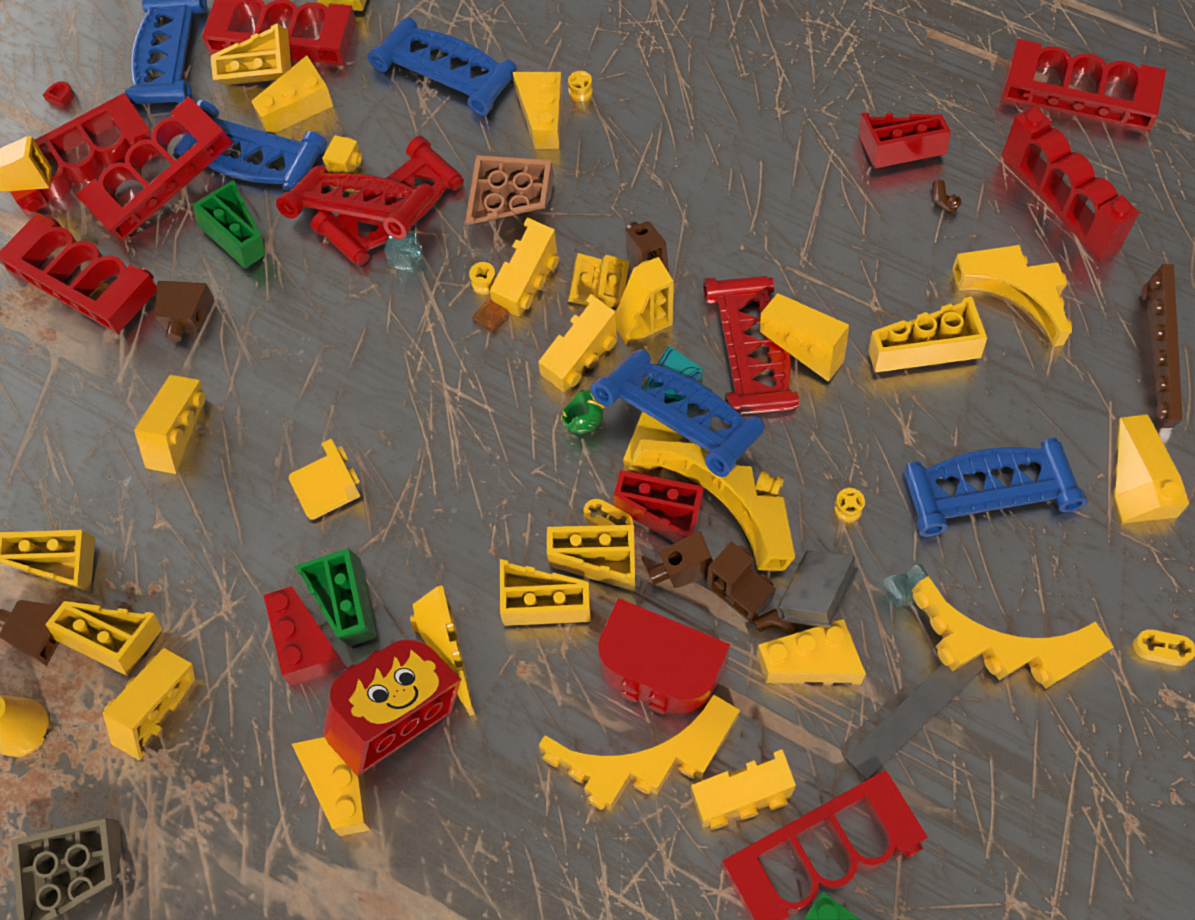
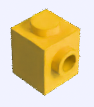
[323,135,362,173]

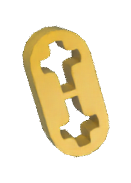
[584,499,633,526]
[1133,630,1195,666]

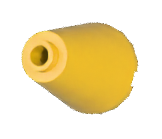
[0,695,50,757]

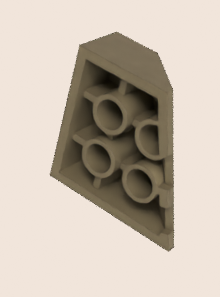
[11,818,122,920]

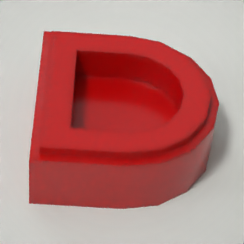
[43,81,74,108]

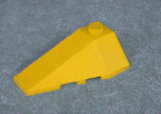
[1113,414,1189,524]
[410,585,475,716]

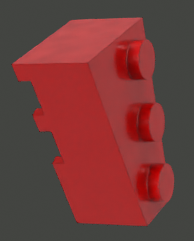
[859,113,951,169]
[614,470,704,543]
[263,586,347,686]

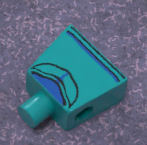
[643,346,712,407]

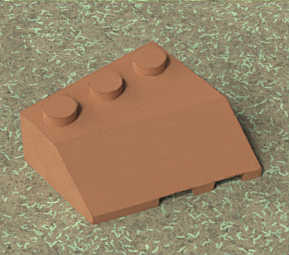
[465,155,554,225]

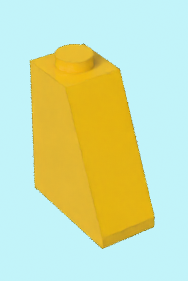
[0,136,52,192]
[623,411,690,476]

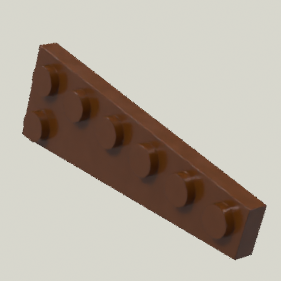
[1142,264,1183,428]

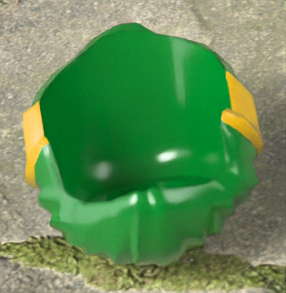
[561,390,605,434]

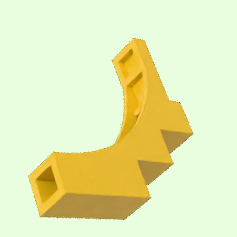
[633,439,795,571]
[911,576,1114,689]
[538,694,740,811]

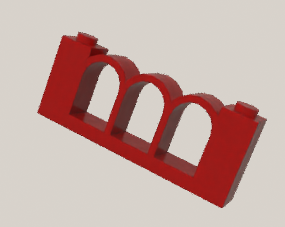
[202,0,356,65]
[1001,39,1167,131]
[10,93,152,216]
[76,96,233,242]
[1001,106,1139,261]
[0,213,157,334]
[721,770,928,920]

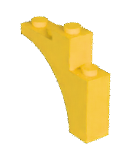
[952,245,1072,347]

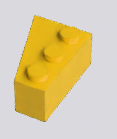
[251,55,333,134]
[513,72,563,149]
[490,217,559,317]
[615,257,674,345]
[538,294,617,392]
[134,375,206,474]
[547,525,636,592]
[0,530,95,593]
[500,559,591,626]
[292,737,371,836]
[690,749,796,829]

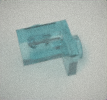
[882,564,935,607]

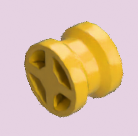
[568,71,593,102]
[469,262,496,295]
[755,470,784,497]
[834,488,865,523]

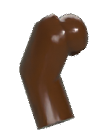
[932,180,962,212]
[753,609,799,635]

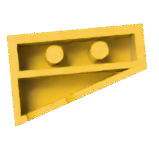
[211,23,291,85]
[760,293,850,382]
[45,601,162,676]
[756,619,866,685]
[103,648,195,761]

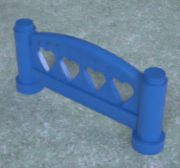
[125,0,207,105]
[367,17,517,116]
[173,100,328,192]
[591,349,765,477]
[904,438,1088,537]

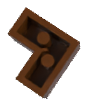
[707,541,776,623]

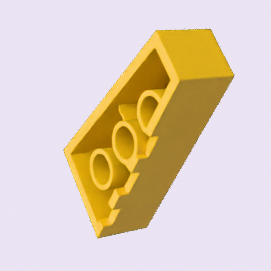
[868,296,987,372]

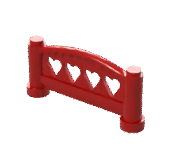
[311,136,464,266]
[276,165,435,239]
[703,276,799,415]

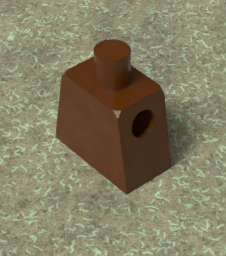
[625,221,669,273]
[155,280,214,342]
[647,531,713,588]
[0,600,60,666]

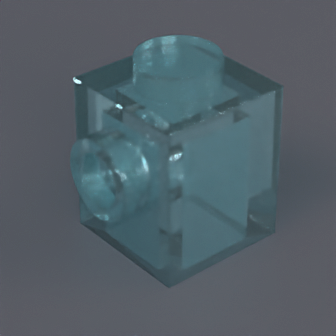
[384,232,422,272]

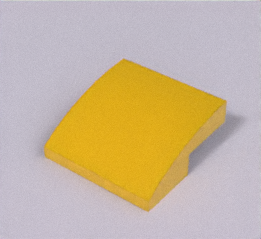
[568,253,630,308]

